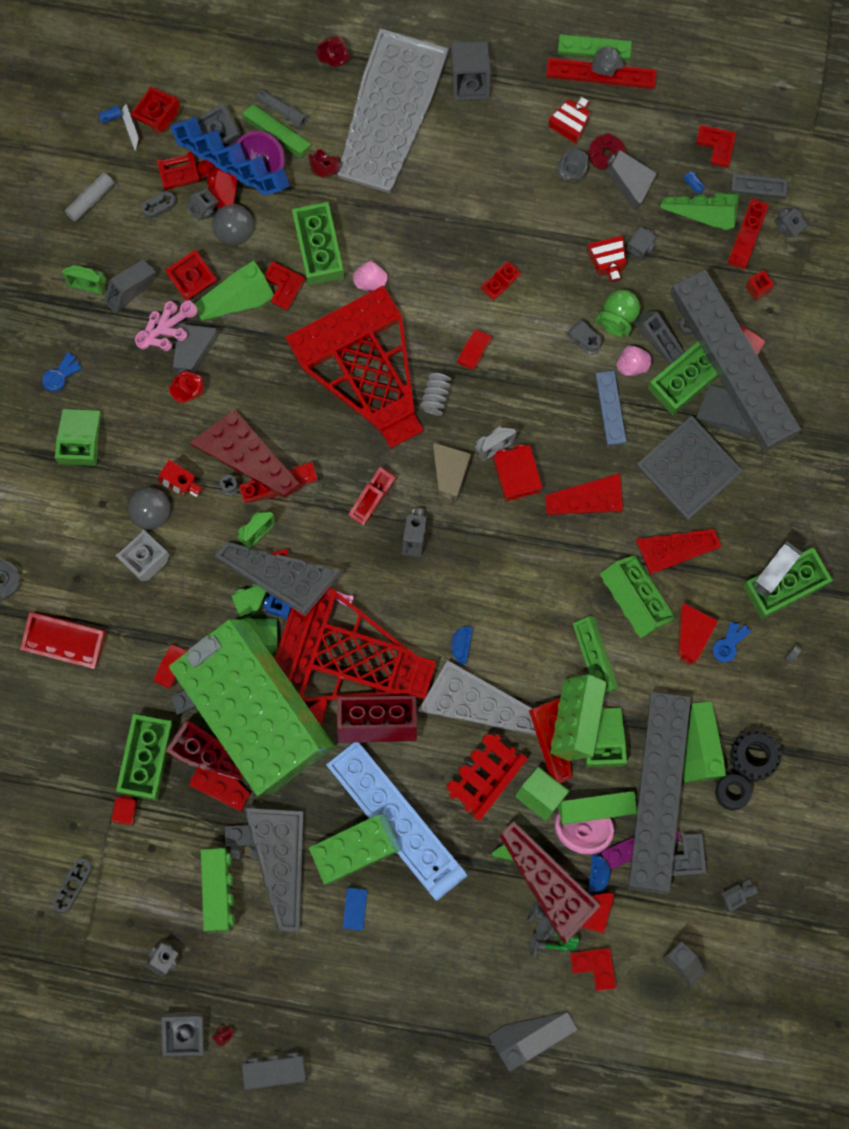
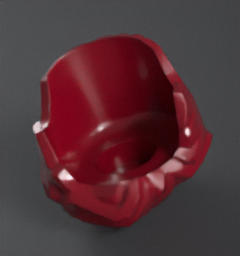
[316,36,350,67]
[308,149,340,178]

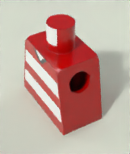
[548,97,590,145]
[587,235,626,283]
[158,460,202,497]

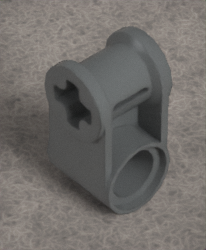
[566,320,601,355]

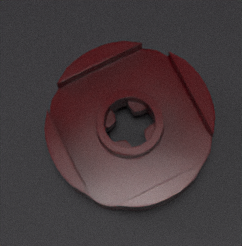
[588,133,626,171]

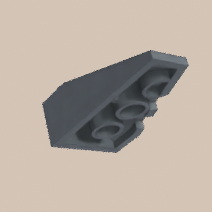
[488,1012,578,1072]

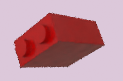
[492,444,542,502]

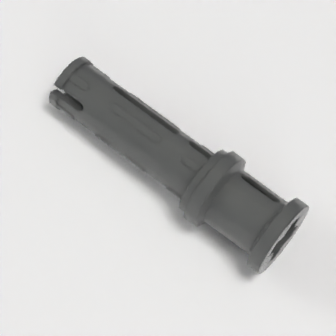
[256,89,308,129]

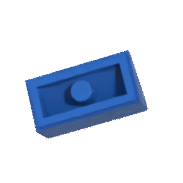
[343,888,367,931]

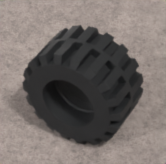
[729,730,782,782]

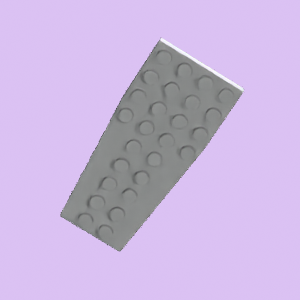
[338,28,449,193]

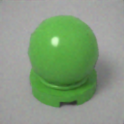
[595,289,640,338]

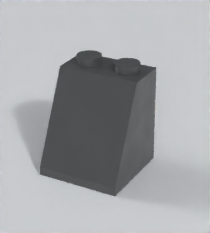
[451,42,490,100]

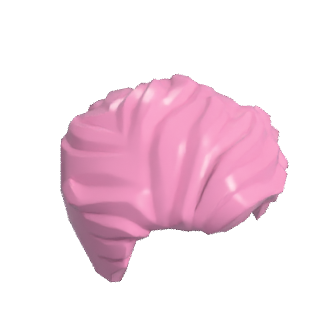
[353,261,387,292]
[616,345,651,376]

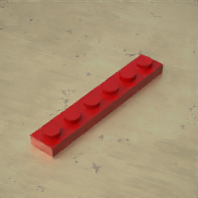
[546,58,656,90]

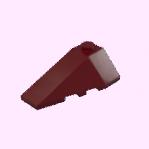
[165,719,243,780]

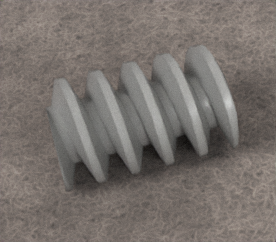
[420,373,452,416]

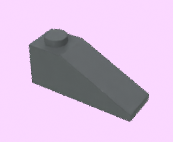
[634,311,685,365]

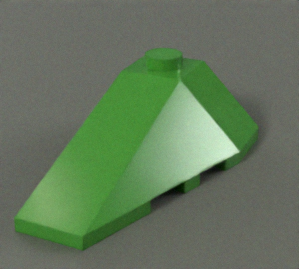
[661,193,739,230]
[195,261,274,321]
[682,701,726,783]

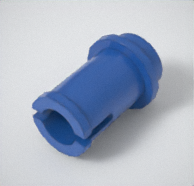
[98,105,122,124]
[683,171,706,195]

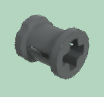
[220,475,238,496]

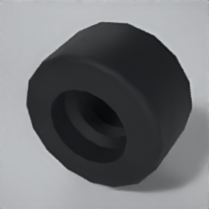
[715,774,752,811]

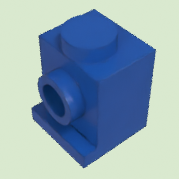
[263,594,291,620]

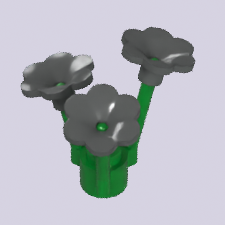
[526,901,579,957]

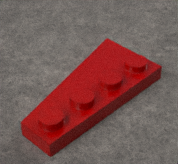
[545,473,623,516]
[635,529,721,575]
[528,698,572,783]

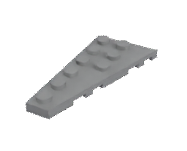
[418,660,536,735]

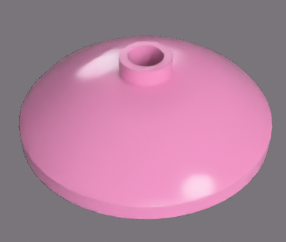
[555,813,614,854]

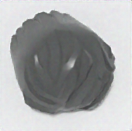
[592,46,624,77]
[556,148,588,181]

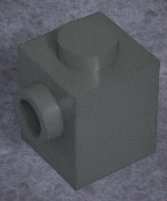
[627,227,656,260]

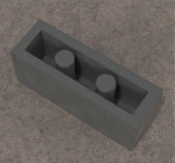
[242,1053,306,1089]

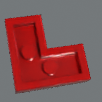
[696,125,736,168]
[264,261,305,311]
[570,948,616,991]

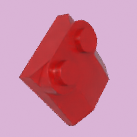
[130,86,180,133]
[165,249,217,301]

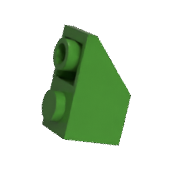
[232,584,268,619]

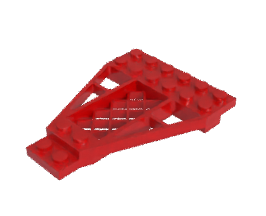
[285,285,423,449]
[275,589,436,703]

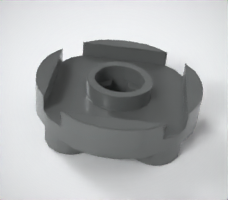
[0,560,21,600]

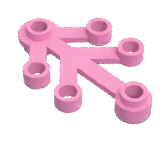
[135,301,197,351]

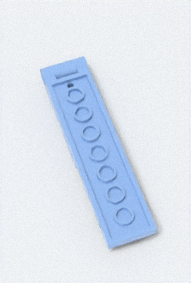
[327,742,467,901]

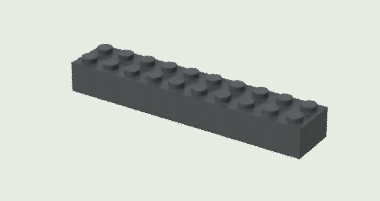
[670,270,801,453]
[628,692,691,895]

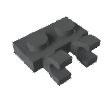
[225,825,258,861]

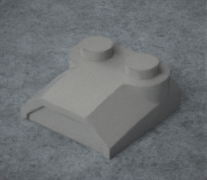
[475,427,516,462]
[115,529,169,581]

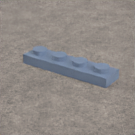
[595,371,626,446]

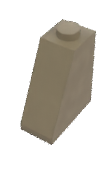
[433,443,471,502]

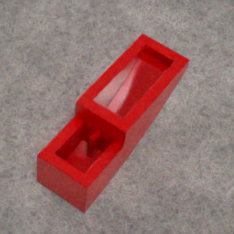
[348,467,398,525]

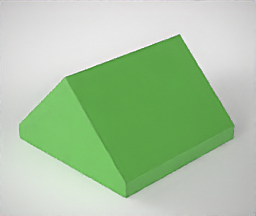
[515,766,569,821]

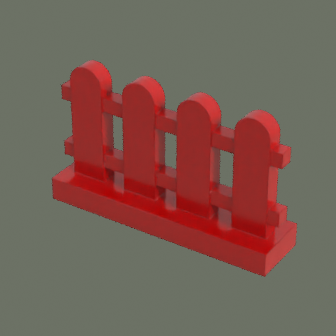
[446,734,527,821]

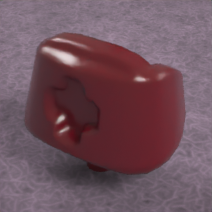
[212,1026,234,1046]

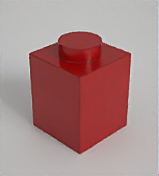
[745,270,774,302]
[112,795,138,826]

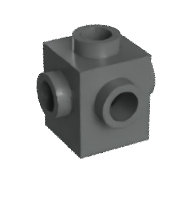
[186,188,219,221]
[774,208,808,238]
[145,943,178,977]

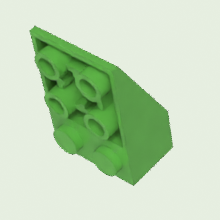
[55,409,101,466]
[585,708,627,768]

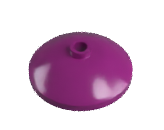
[236,131,285,186]

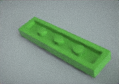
[558,35,632,61]

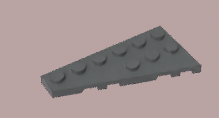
[215,542,341,616]
[244,808,303,932]

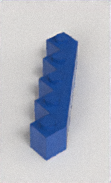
[170,117,290,195]

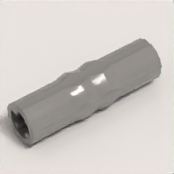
[65,173,114,222]

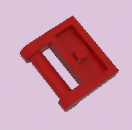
[157,151,200,191]

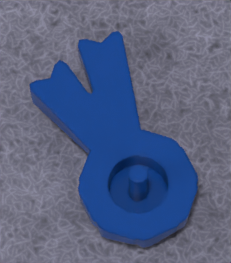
[42,352,82,392]
[712,621,752,663]

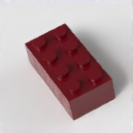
[337,696,417,743]

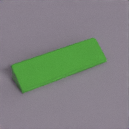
[242,104,312,159]
[572,616,618,694]
[558,791,636,825]

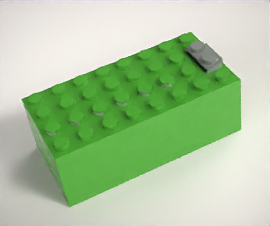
[169,619,335,796]

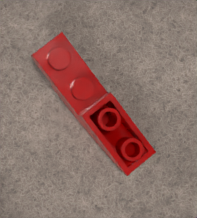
[727,199,769,270]
[239,462,318,504]

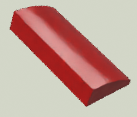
[20,612,107,669]

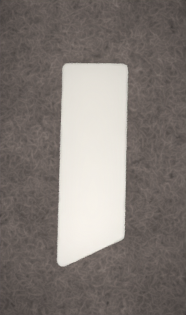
[121,104,138,150]

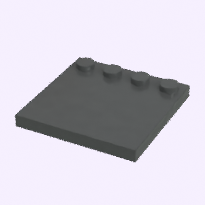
[636,416,743,521]

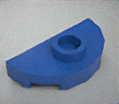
[451,626,473,664]
[589,854,610,894]

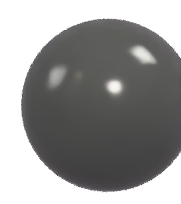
[212,204,254,246]
[128,487,171,530]

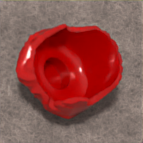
[169,371,204,403]

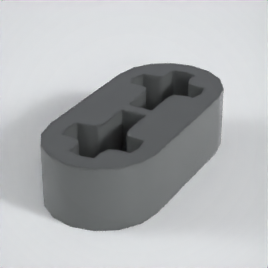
[142,192,176,219]

